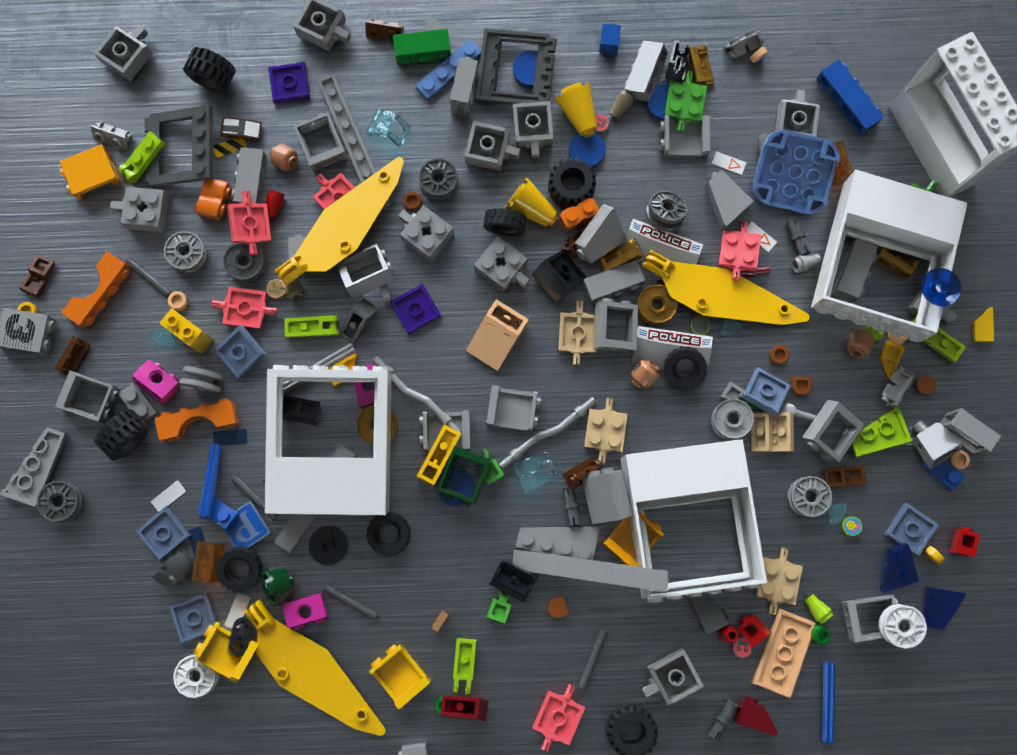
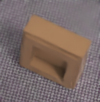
[432,610,449,632]

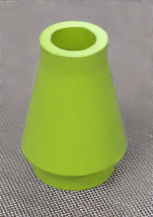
[805,594,833,624]

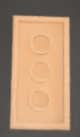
[752,608,817,698]

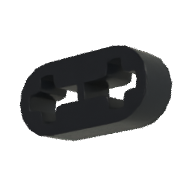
[228,618,251,657]

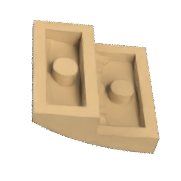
[751,412,794,452]

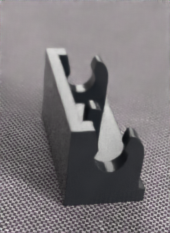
[665,40,689,83]
[282,395,321,426]
[489,559,538,603]

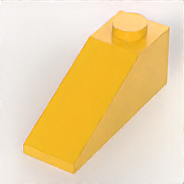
[416,424,461,487]

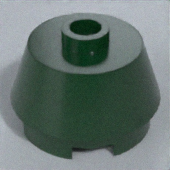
[260,568,294,607]

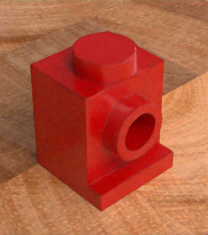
[949,527,980,557]
[737,614,771,647]

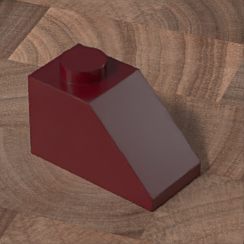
[440,695,488,722]
[734,696,778,736]

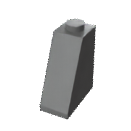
[705,170,753,231]
[575,204,627,263]

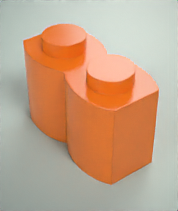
[195,179,232,221]
[559,198,599,233]

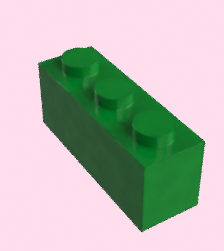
[393,28,451,65]

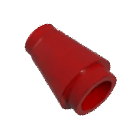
[266,189,285,219]
[718,624,738,644]

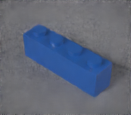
[817,60,884,136]

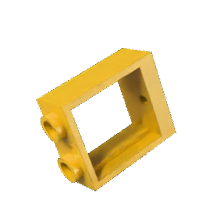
[159,308,214,354]

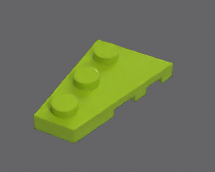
[850,405,912,458]

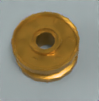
[636,284,678,326]
[356,405,398,445]

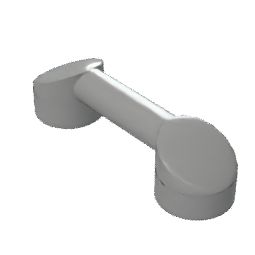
[779,403,831,430]

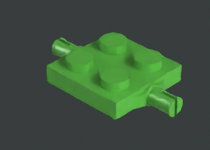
[664,71,707,133]

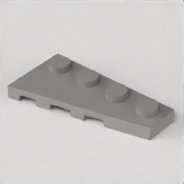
[0,427,68,507]
[516,527,600,560]

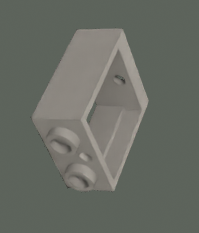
[450,57,478,117]
[294,112,347,172]
[337,244,394,300]
[594,298,638,353]
[55,371,119,424]
[802,400,865,462]
[940,408,1001,455]
[842,595,903,643]

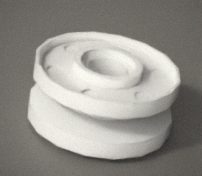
[879,604,927,649]
[173,655,220,698]

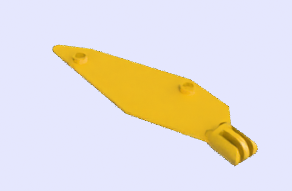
[274,157,404,285]
[642,250,810,325]
[244,599,386,736]

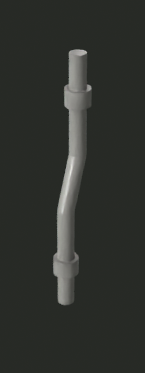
[372,356,462,433]
[499,397,597,470]

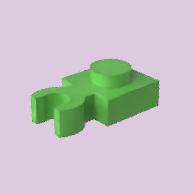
[478,449,505,486]
[486,589,512,624]

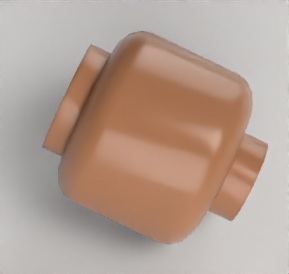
[270,144,298,172]
[846,329,874,358]
[631,360,659,388]

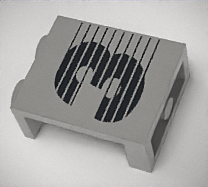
[0,308,56,356]

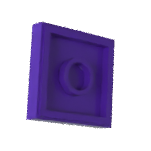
[268,62,310,104]
[390,283,441,335]

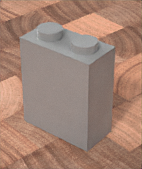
[581,467,633,524]

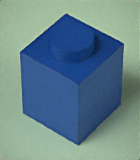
[599,23,621,55]

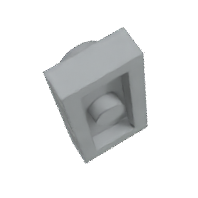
[119,383,158,423]

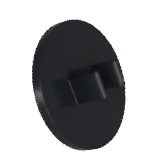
[309,526,348,565]

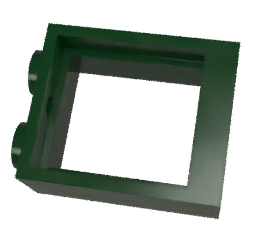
[437,446,493,507]

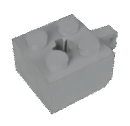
[293,0,351,51]
[94,25,152,82]
[775,90,820,137]
[513,101,553,158]
[465,121,520,171]
[110,187,170,233]
[398,205,454,262]
[474,236,530,292]
[641,648,704,705]

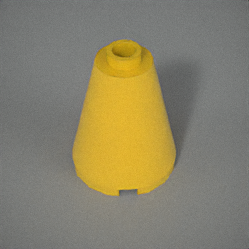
[555,82,597,137]
[504,177,558,227]

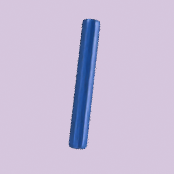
[199,444,221,519]
[822,662,835,744]

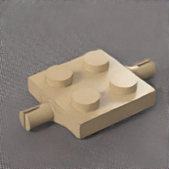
[558,300,597,365]
[584,398,628,464]
[755,547,803,615]

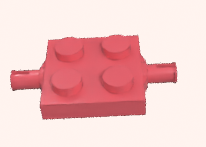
[313,172,355,209]
[227,191,271,255]
[718,221,762,281]
[212,287,278,330]
[532,684,585,752]

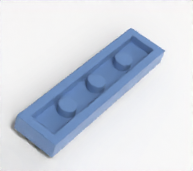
[415,39,481,101]

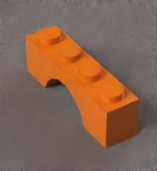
[61,251,131,329]
[155,398,240,442]

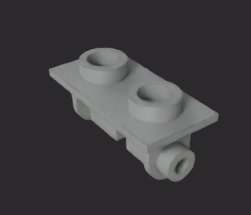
[724,29,764,59]
[91,122,133,151]
[881,367,915,406]

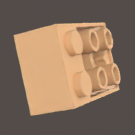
[466,299,529,371]

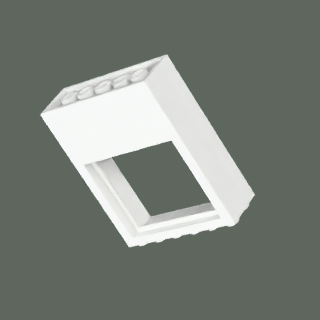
[888,32,1017,198]
[811,170,968,342]
[265,365,392,515]
[620,439,767,603]

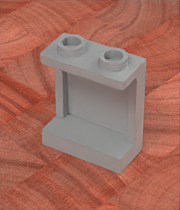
[660,115,710,158]
[486,385,541,432]
[419,410,471,452]

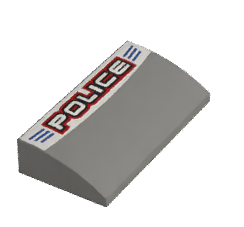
[624,219,704,265]
[631,326,713,376]

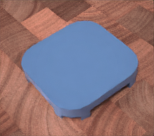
[752,130,840,214]

